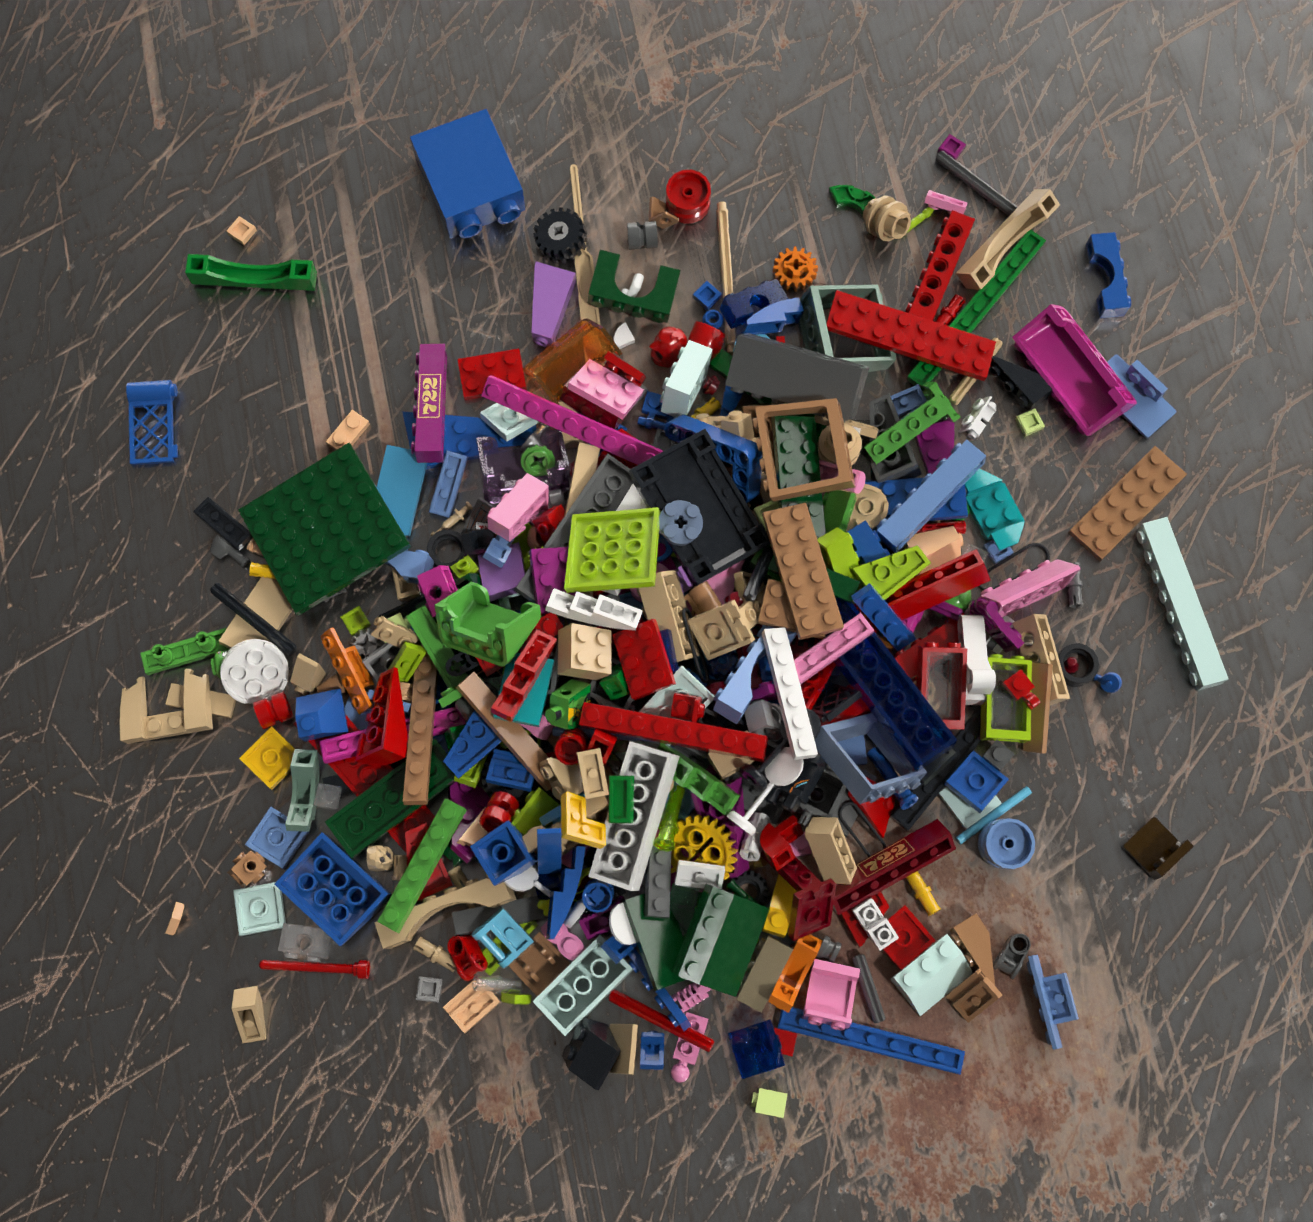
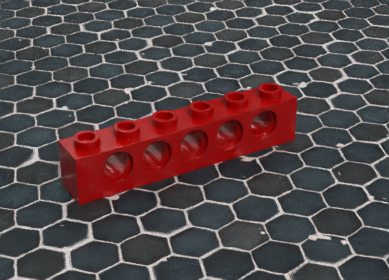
[905,210,975,321]

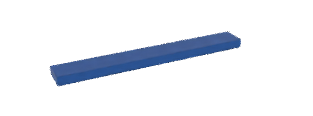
[777,1007,965,1075]

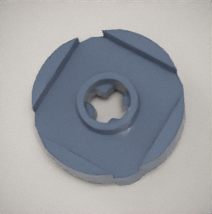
[659,500,703,546]

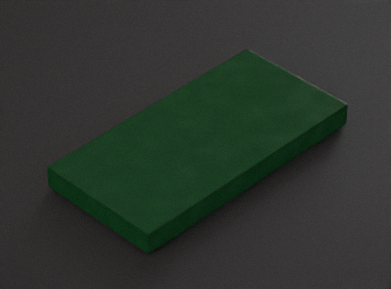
[622,893,686,991]

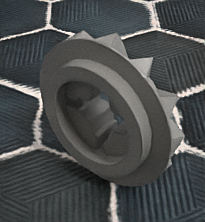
[349,628,385,660]

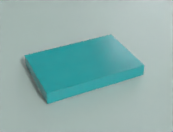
[493,653,554,727]

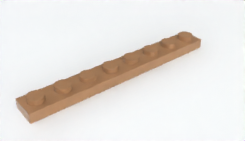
[403,641,438,805]

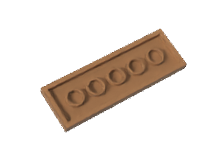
[1068,446,1187,562]
[762,503,844,640]

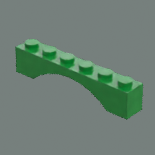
[185,254,317,291]

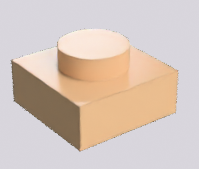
[226,216,257,245]

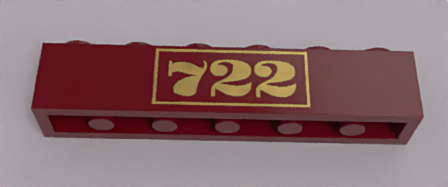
[833,819,956,915]

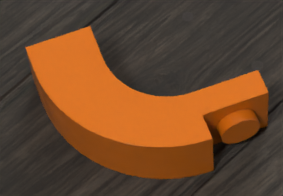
[768,934,823,1013]

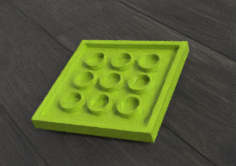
[564,507,661,593]

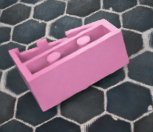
[487,473,549,542]

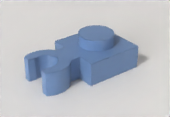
[483,535,514,568]

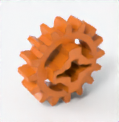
[773,246,818,292]

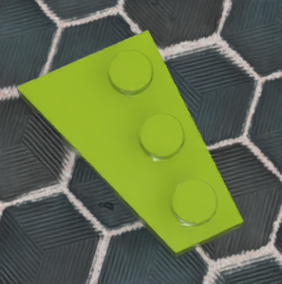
[851,545,931,600]

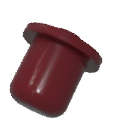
[1064,657,1079,674]

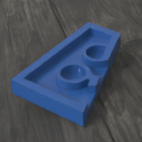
[443,710,502,779]

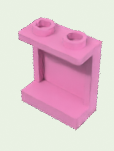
[802,959,860,1030]

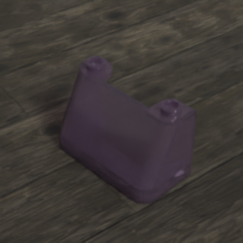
[476,430,570,503]

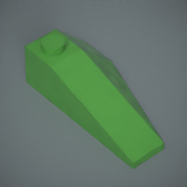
[823,490,857,533]

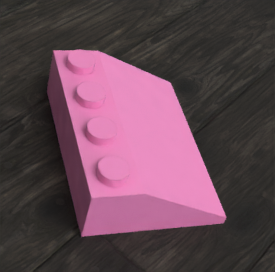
[979,559,1080,618]

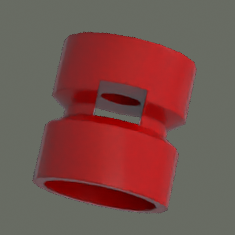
[253,691,294,729]
[555,728,588,765]
[479,791,519,833]

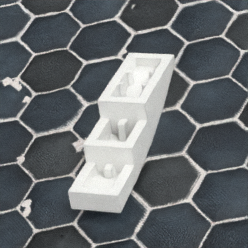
[545,589,643,630]

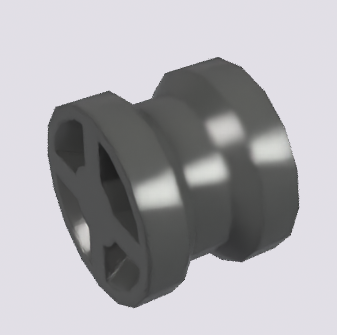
[816,935,842,963]

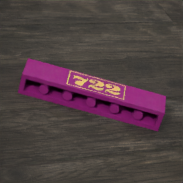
[411,344,447,463]

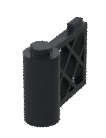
[812,679,862,723]

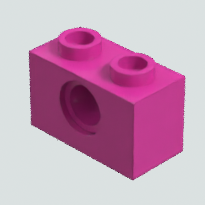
[417,565,458,617]

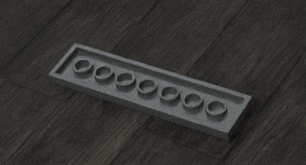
[514,454,633,604]

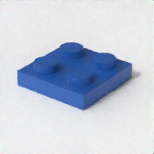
[944,750,1009,813]

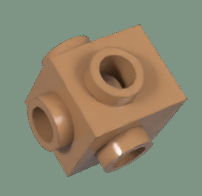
[227,850,267,888]

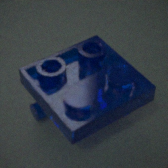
[728,1019,785,1079]

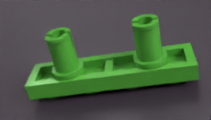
[140,628,230,675]

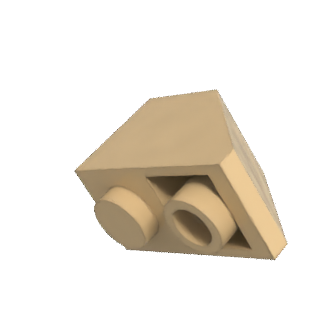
[538,757,584,802]

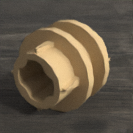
[863,196,911,242]
[817,423,862,465]

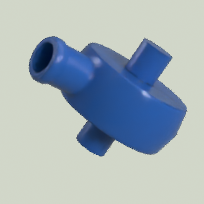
[1094,672,1122,693]

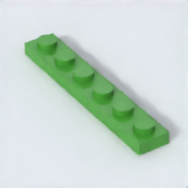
[377,798,467,933]

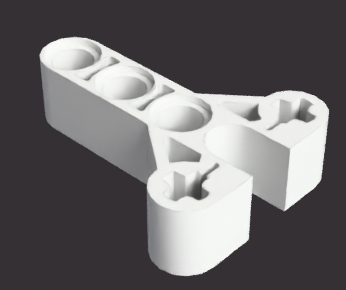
[957,615,996,705]

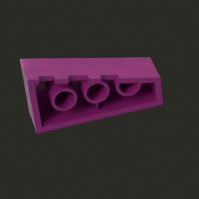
[691,777,749,880]

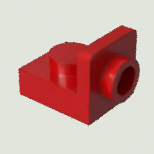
[671,693,705,723]

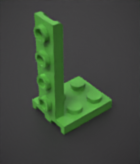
[864,381,961,465]
[406,605,485,708]

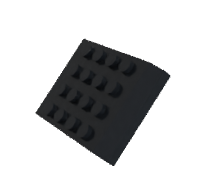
[629,429,770,586]

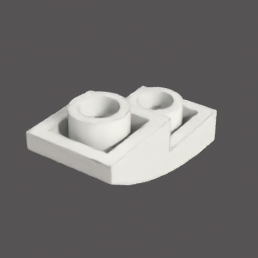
[852,897,899,951]

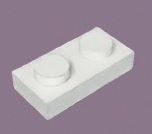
[675,860,725,889]

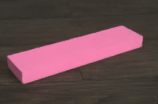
[794,613,874,685]

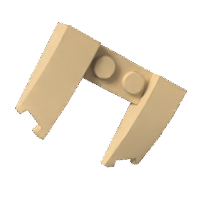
[120,669,213,744]

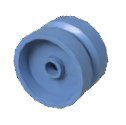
[978,818,1035,869]

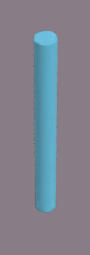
[955,786,1032,845]

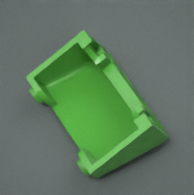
[435,582,541,667]

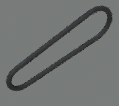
[978,543,1050,590]

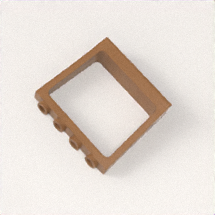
[753,398,855,502]

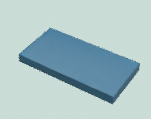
[377,445,427,537]

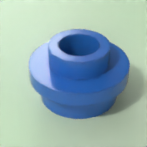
[702,310,723,329]

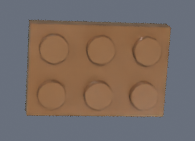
[758,579,825,639]

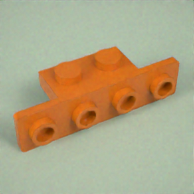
[320,627,374,715]

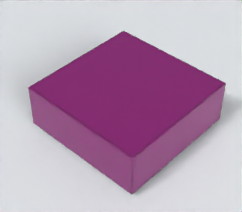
[937,134,966,160]

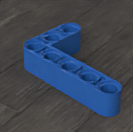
[664,414,762,504]

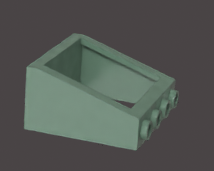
[798,285,896,372]

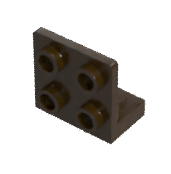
[1123,817,1194,880]

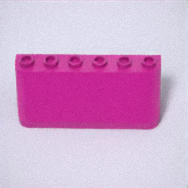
[1012,304,1137,436]

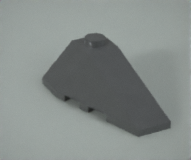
[869,394,922,483]

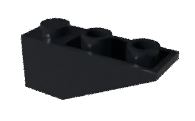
[989,356,1053,411]

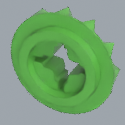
[521,444,555,476]

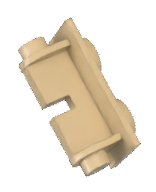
[371,616,419,648]

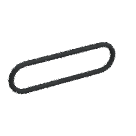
[682,608,709,683]
[838,802,886,857]

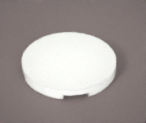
[220,639,289,704]

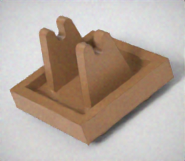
[508,932,571,996]

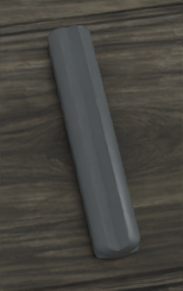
[852,954,885,1023]

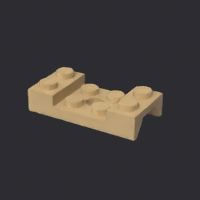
[522,795,609,856]

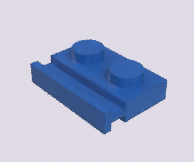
[486,749,535,792]

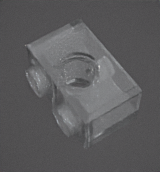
[278,923,332,963]

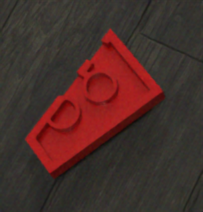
[848,776,895,838]

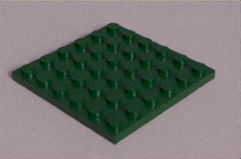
[238,442,412,616]

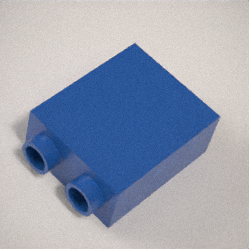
[410,109,526,238]

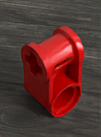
[447,934,488,981]

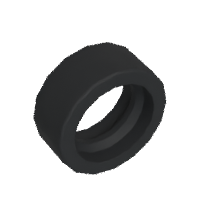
[427,530,465,573]
[1058,643,1099,687]

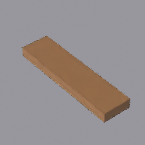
[1023,662,1053,753]

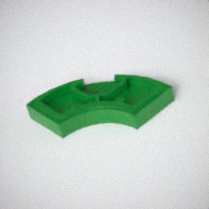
[829,185,875,217]

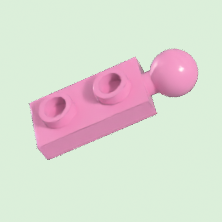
[671,1012,709,1083]

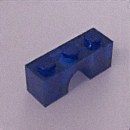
[719,279,789,329]

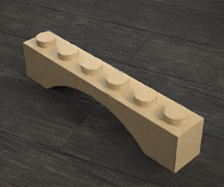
[956,189,1060,290]
[375,874,516,949]

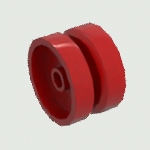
[666,169,711,224]

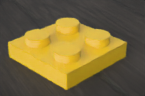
[239,726,295,790]

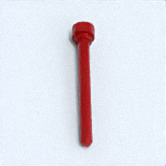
[259,960,370,979]

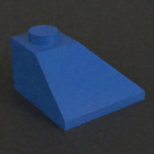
[295,689,349,742]
[470,820,538,886]

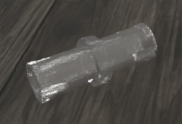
[472,975,521,994]

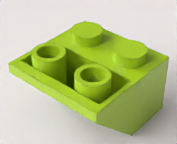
[511,787,559,836]

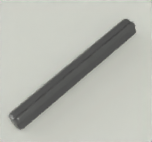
[935,151,1017,216]

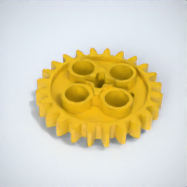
[664,814,738,890]

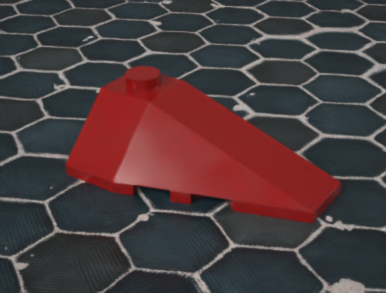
[356,667,408,764]

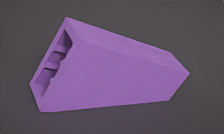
[531,261,576,347]

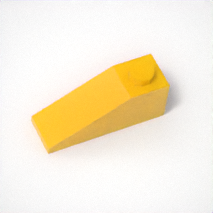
[762,873,797,938]

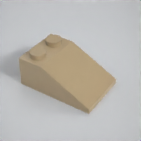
[609,1024,638,1075]

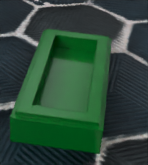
[608,776,634,823]

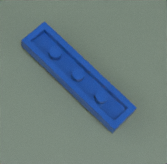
[851,583,916,651]
[628,949,691,1031]

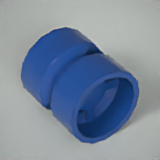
[582,878,614,913]

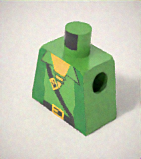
[545,679,591,729]

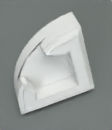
[614,322,635,351]

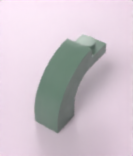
[285,749,319,832]

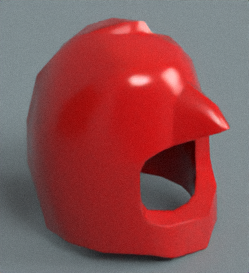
[688,321,725,361]
[649,326,688,368]

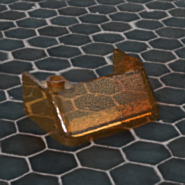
[523,318,623,405]

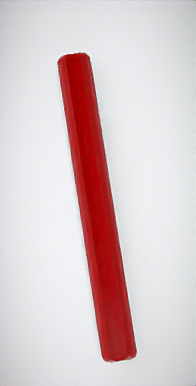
[608,989,714,1052]

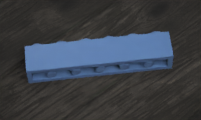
[877,439,986,553]

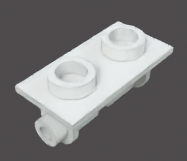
[958,396,996,439]

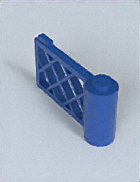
[126,380,178,465]

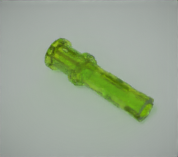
[654,785,685,852]

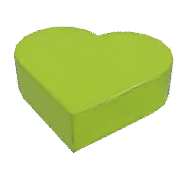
[500,992,531,1004]

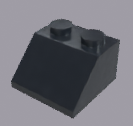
[562,1017,621,1091]

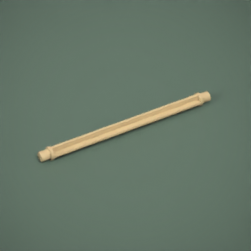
[716,202,736,355]

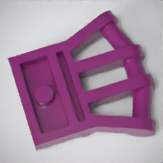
[970,598,1024,653]

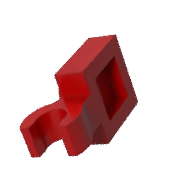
[1002,669,1041,710]

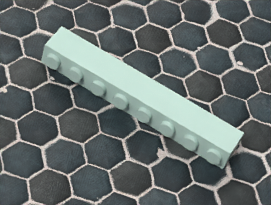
[1137,517,1228,691]

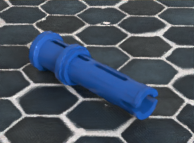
[867,747,918,810]

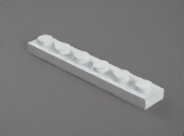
[762,627,818,760]

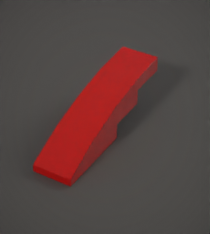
[491,629,557,722]

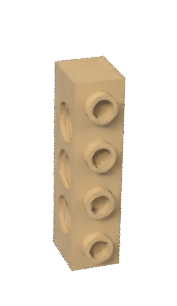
[1013,614,1070,706]

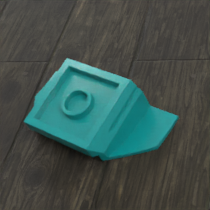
[965,469,1025,551]

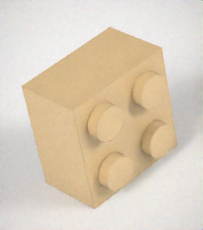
[558,623,611,681]

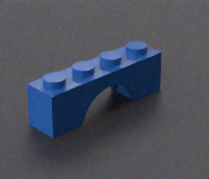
[1086,232,1131,318]

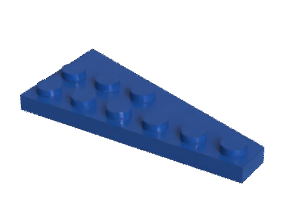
[402,411,537,470]

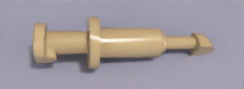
[430,501,473,537]

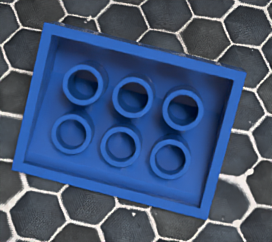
[274,832,392,947]

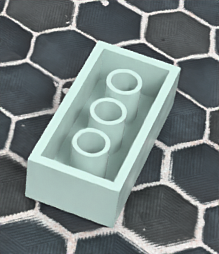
[532,935,633,1037]

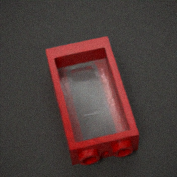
[915,642,968,729]

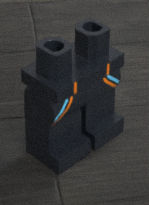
[764,744,827,813]

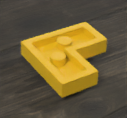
[561,791,606,849]

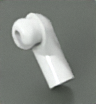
[622,273,644,297]

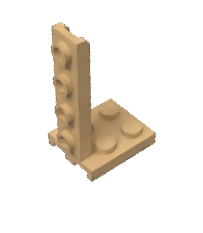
[688,584,767,661]

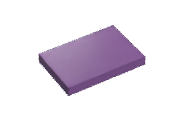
[478,542,526,602]

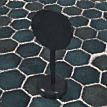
[739,708,821,791]

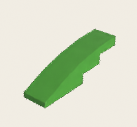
[657,743,740,815]

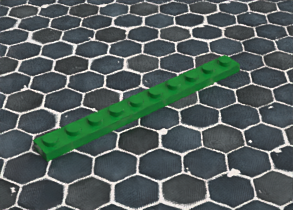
[906,230,1046,391]

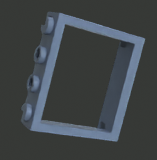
[814,712,927,804]

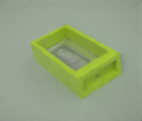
[980,654,1032,743]

